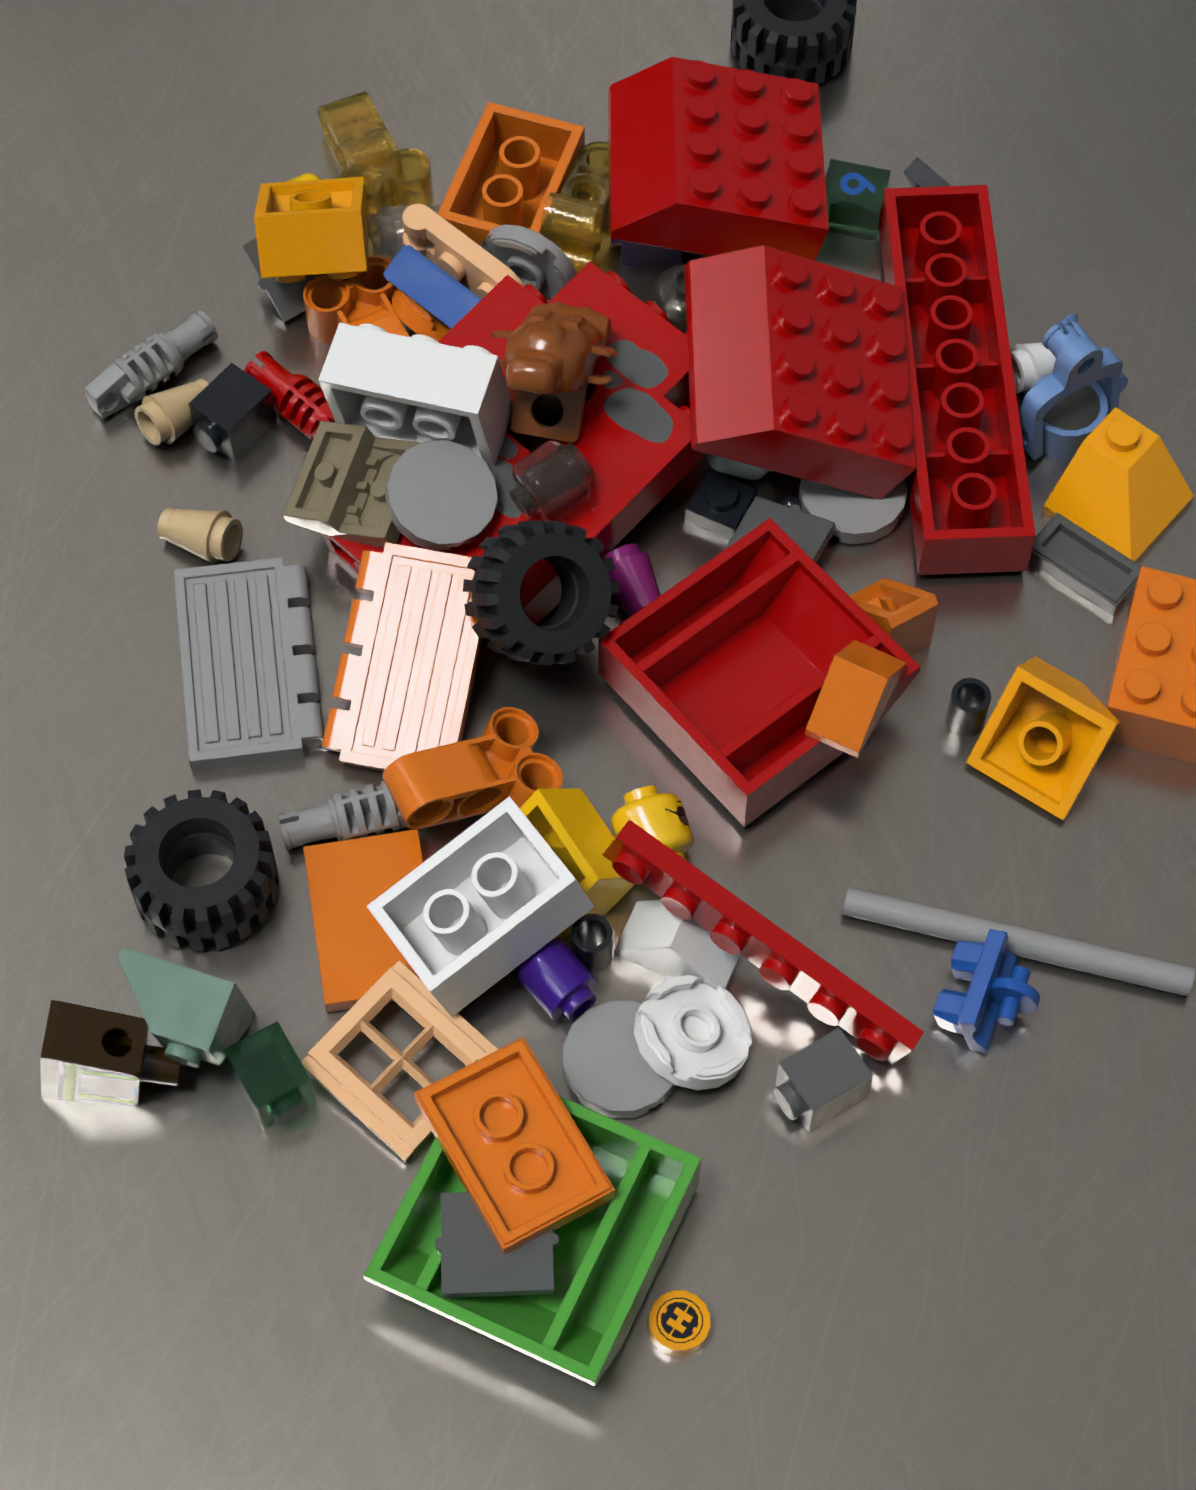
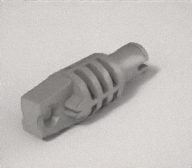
[84,310,218,419]
[278,781,407,850]

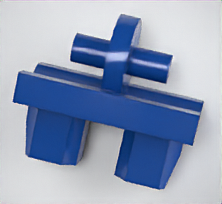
[933,929,1040,1053]

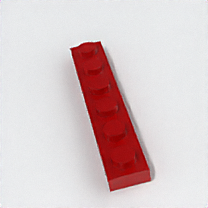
[602,819,924,1064]

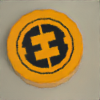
[648,1290,711,1357]

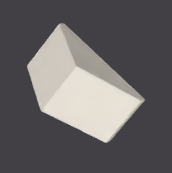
[614,900,741,989]

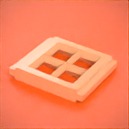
[300,961,499,1162]

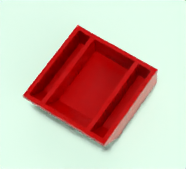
[608,57,829,261]
[685,245,916,500]
[598,518,921,827]

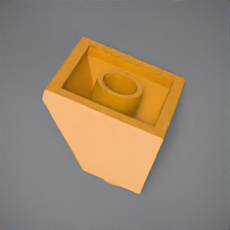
[1042,407,1194,563]
[966,656,1120,821]

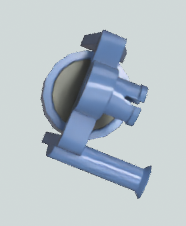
[1019,314,1128,460]

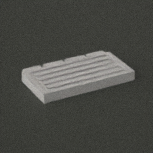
[174,557,324,772]

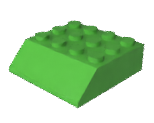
[363,1059,701,1386]

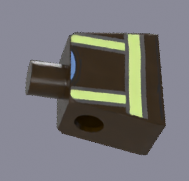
[40,1000,181,1105]

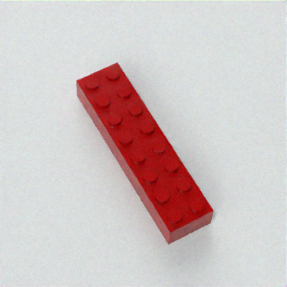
[879,185,1036,575]

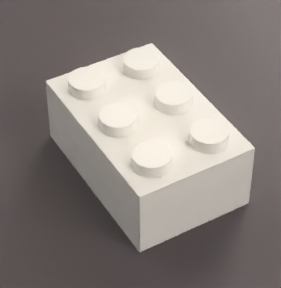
[318,323,513,466]
[367,796,594,1017]

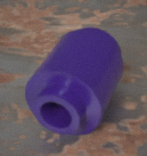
[516,938,598,1021]

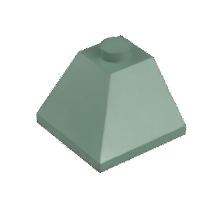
[117,947,255,1068]

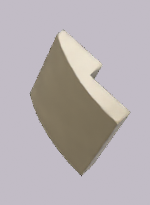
[282,421,422,548]

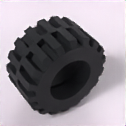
[730,0,857,84]
[463,521,620,665]
[124,789,279,951]

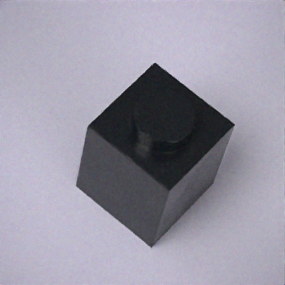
[189,363,277,462]

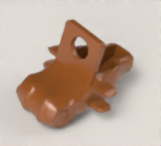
[491,302,617,443]

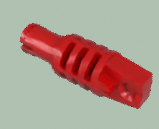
[245,351,335,441]

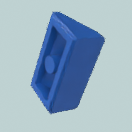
[383,244,482,329]

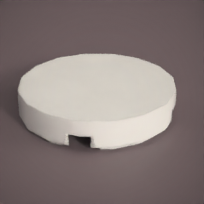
[634,975,753,1090]

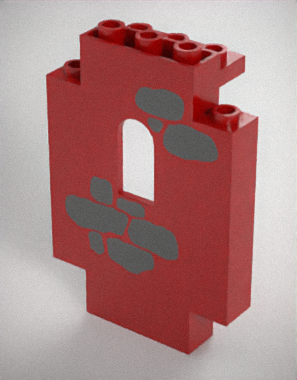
[322,262,707,625]

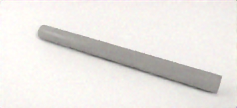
[842,886,1195,997]

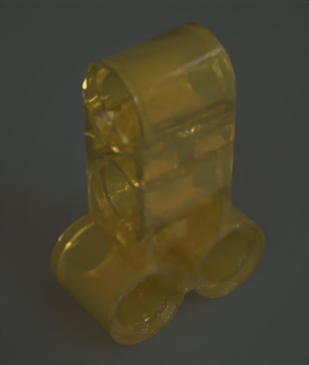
[317,91,434,233]
[540,141,609,273]

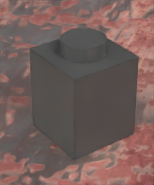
[774,1027,874,1133]

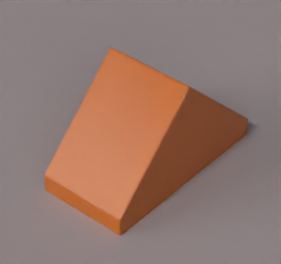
[849,578,939,656]
[805,640,907,758]

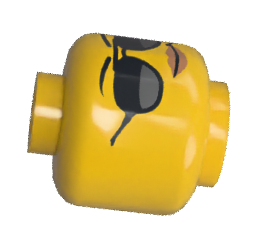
[610,785,694,860]

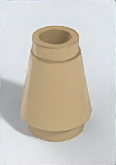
[135,378,209,445]
[157,508,243,564]

